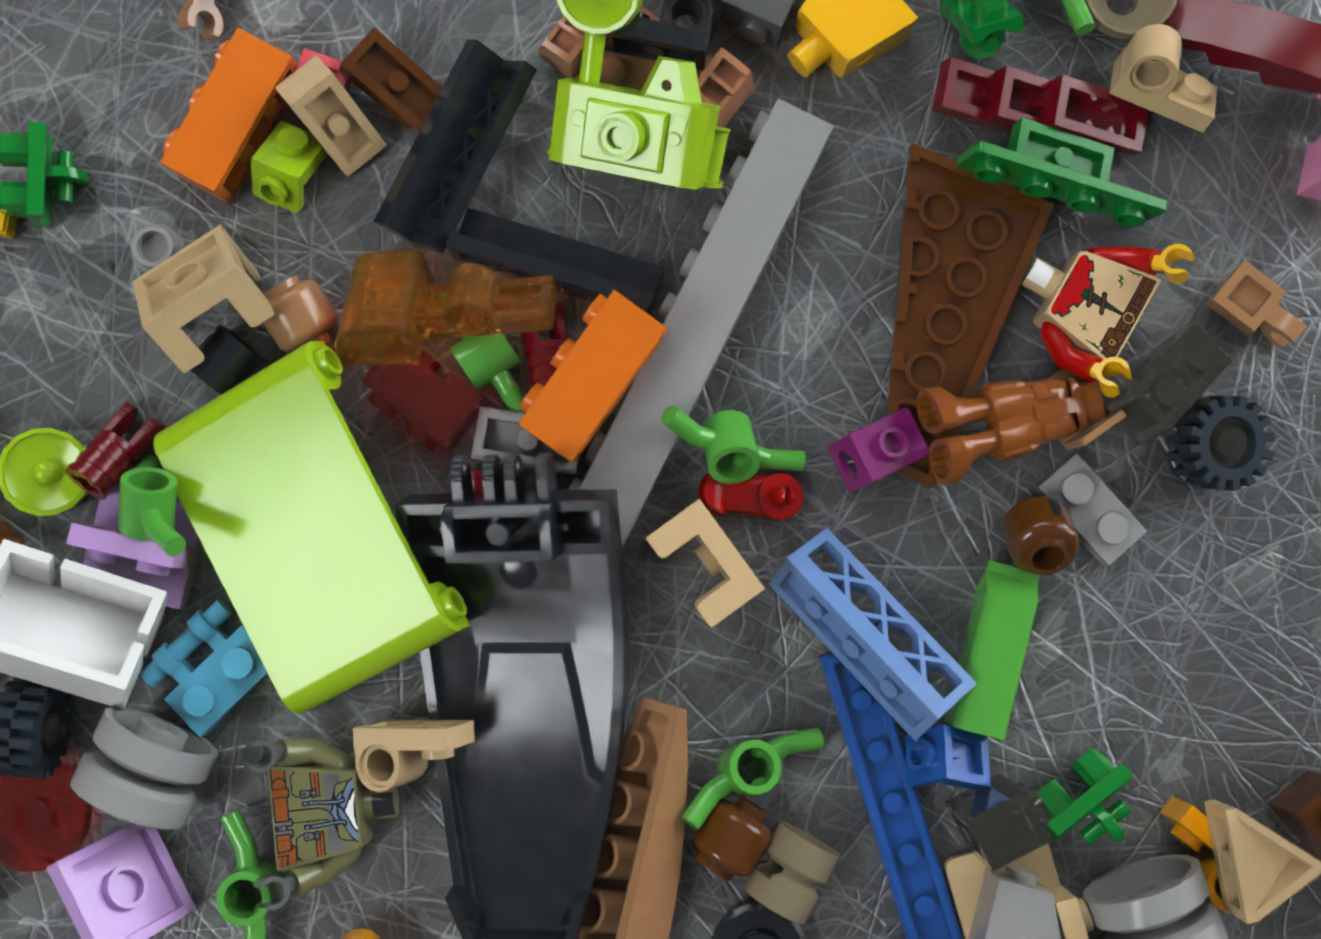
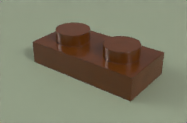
[339,27,442,138]

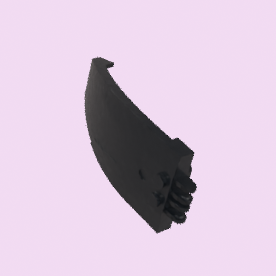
[395,453,629,939]

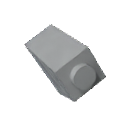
[968,864,1061,939]

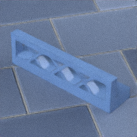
[768,528,977,741]

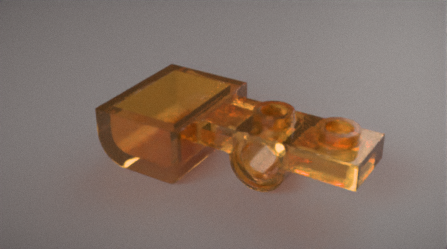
[334,249,557,366]

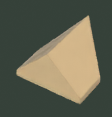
[1204,799,1321,924]

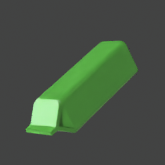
[944,560,1040,741]

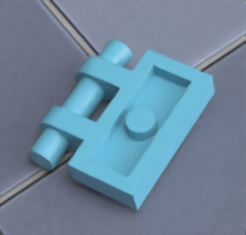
[140,599,269,737]

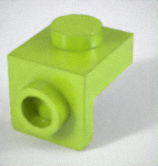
[251,120,328,213]

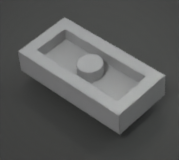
[1033,453,1147,566]

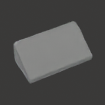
[471,407,580,478]

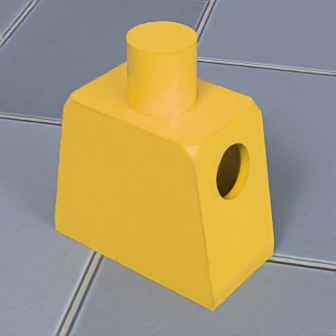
[787,0,918,78]

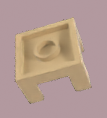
[132,224,275,374]
[646,499,765,628]

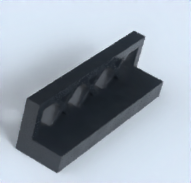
[373,40,537,254]
[445,207,664,315]

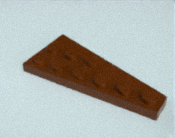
[886,143,1055,489]

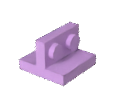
[66,486,202,610]
[46,823,196,939]

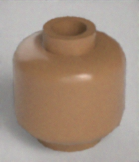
[263,274,338,352]

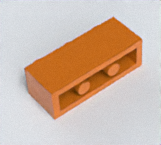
[160,27,298,205]
[518,290,670,462]

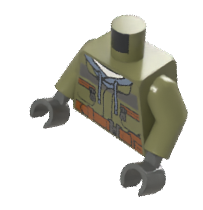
[242,736,399,911]

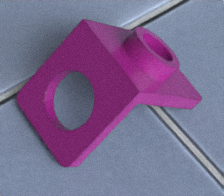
[828,408,929,493]

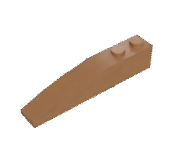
[578,697,688,939]

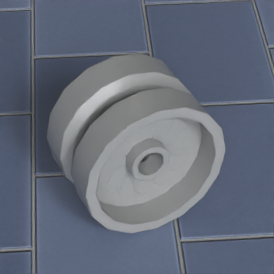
[70,707,218,830]
[1083,854,1229,939]

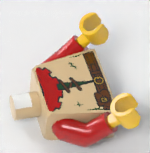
[1021,244,1195,398]

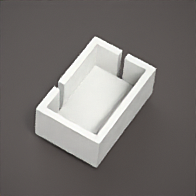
[0,539,167,710]

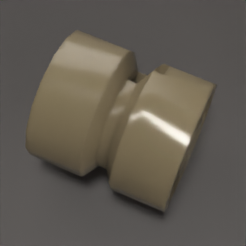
[744,820,841,924]

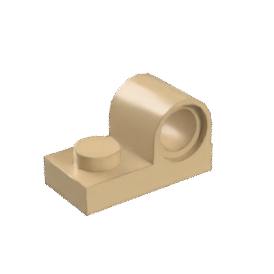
[1109,24,1217,133]
[275,55,387,177]
[353,719,475,792]

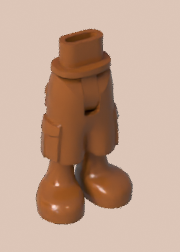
[916,377,1105,486]

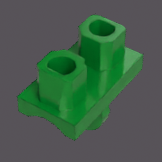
[939,0,1023,60]
[0,122,89,229]
[1033,748,1134,845]

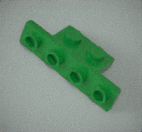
[956,118,1168,227]

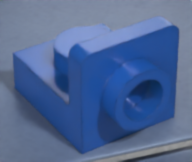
[905,724,991,790]

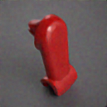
[698,473,804,520]

